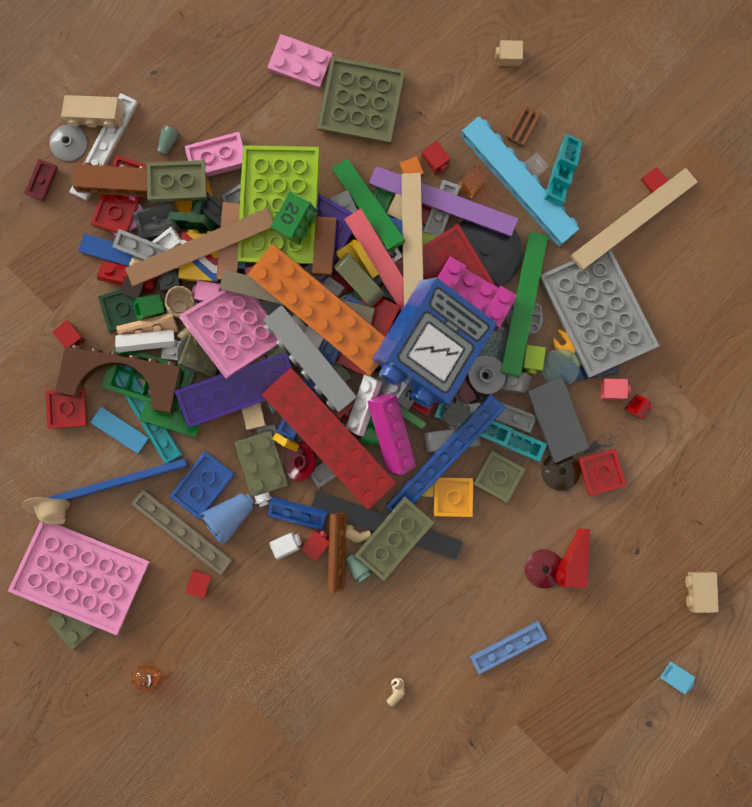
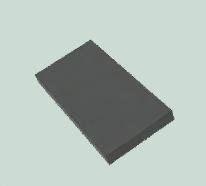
[526,377,589,463]

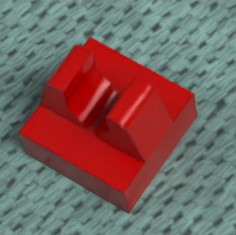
[625,394,652,420]

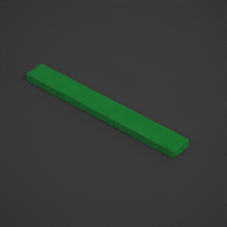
[500,232,548,378]

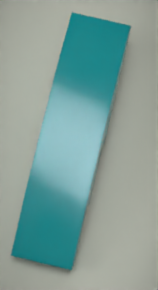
[544,133,583,207]

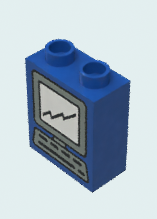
[372,277,497,408]

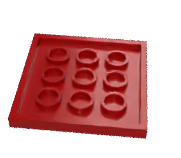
[395,224,495,286]

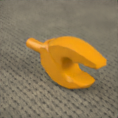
[553,329,582,367]

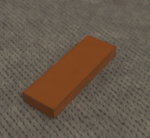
[312,217,337,276]

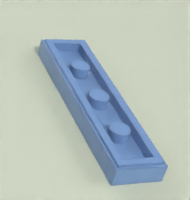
[470,621,548,675]

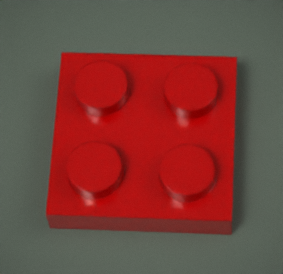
[45,388,88,429]
[577,448,627,496]

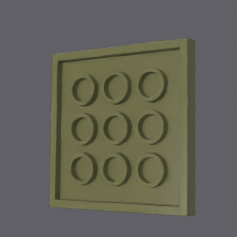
[317,57,405,144]

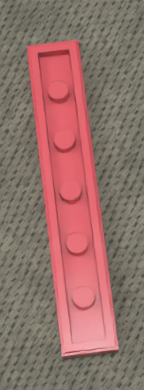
[345,209,404,311]

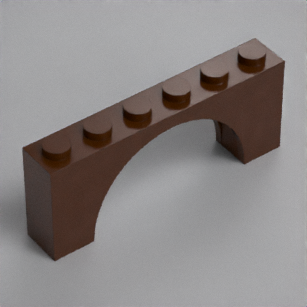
[55,345,183,415]

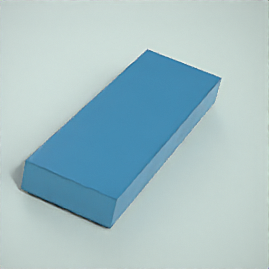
[90,407,150,454]

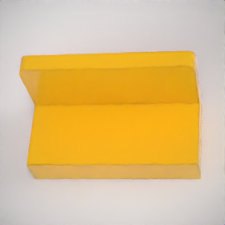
[336,240,379,278]

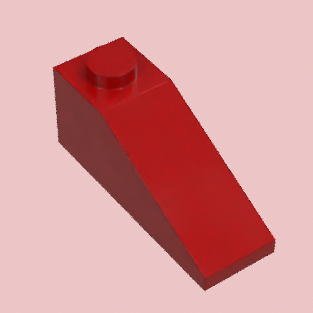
[556,528,590,588]

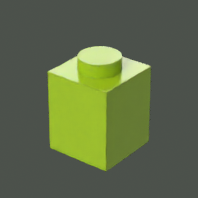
[522,345,546,375]

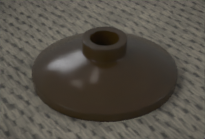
[542,456,580,491]

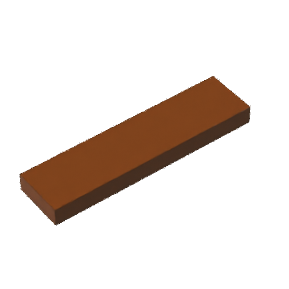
[327,512,347,593]

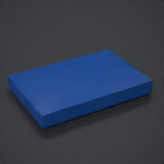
[169,451,235,520]

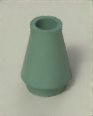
[157,125,179,155]
[345,554,372,583]

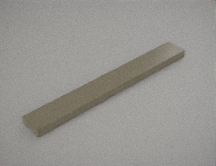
[220,270,375,324]

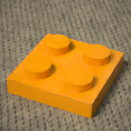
[434,477,473,517]

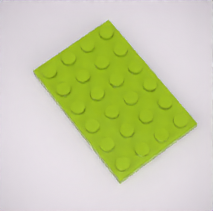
[237,146,320,264]

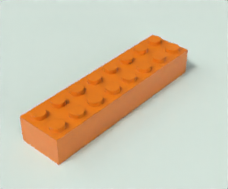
[247,244,386,376]

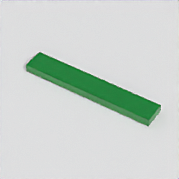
[332,158,406,252]

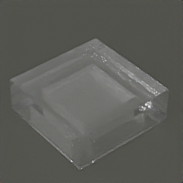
[524,152,549,177]

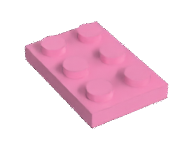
[267,34,333,89]
[185,132,243,177]

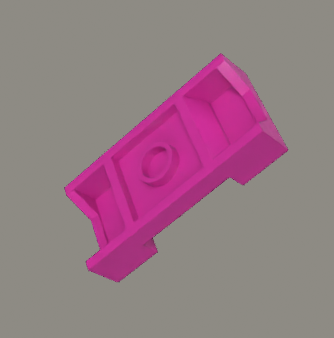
[437,256,517,331]

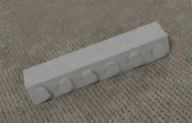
[264,305,356,412]

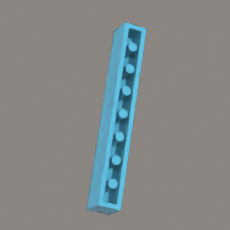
[460,116,579,247]

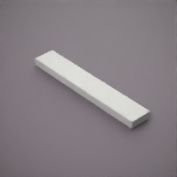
[69,93,138,202]

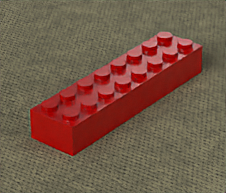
[262,368,397,510]

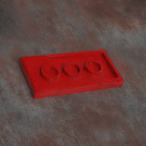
[90,155,147,233]
[335,298,401,375]

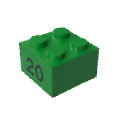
[270,191,317,244]

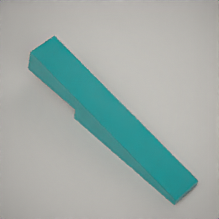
[434,402,547,462]

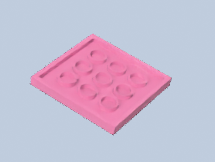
[179,290,279,379]

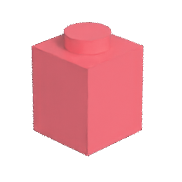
[601,379,631,400]

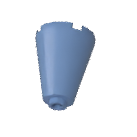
[199,493,254,545]

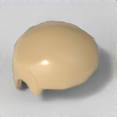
[165,286,194,317]

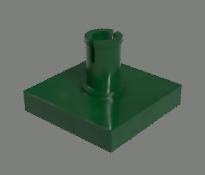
[168,200,220,233]

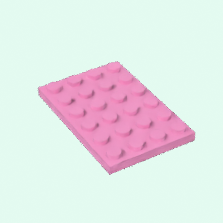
[8,522,150,635]

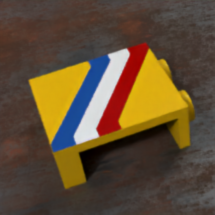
[178,230,220,283]

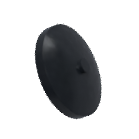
[459,220,523,287]

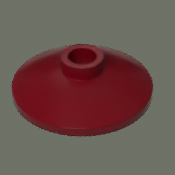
[284,443,316,481]
[525,549,561,588]

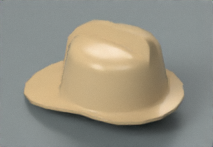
[22,497,70,525]

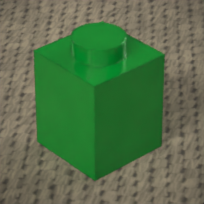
[133,294,165,321]

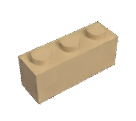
[61,95,125,128]

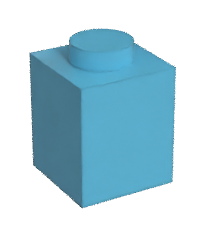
[660,662,695,694]

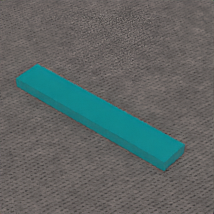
[115,366,183,464]

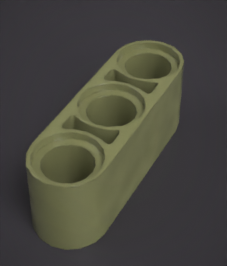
[334,253,386,307]

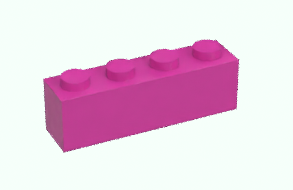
[367,394,416,475]

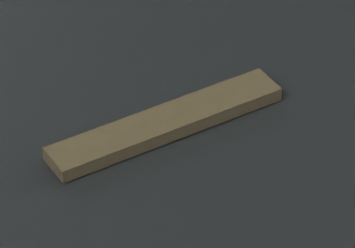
[131,489,233,576]

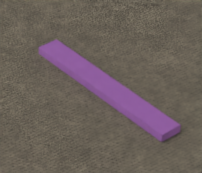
[369,166,518,237]

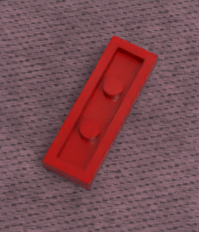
[97,261,158,293]

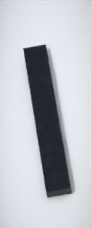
[311,491,463,560]

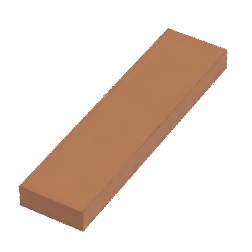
[217,202,240,280]

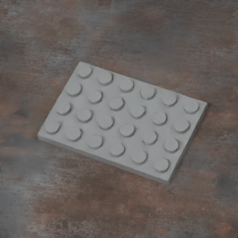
[540,250,659,378]

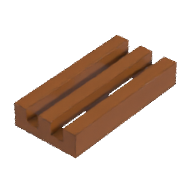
[507,105,541,147]

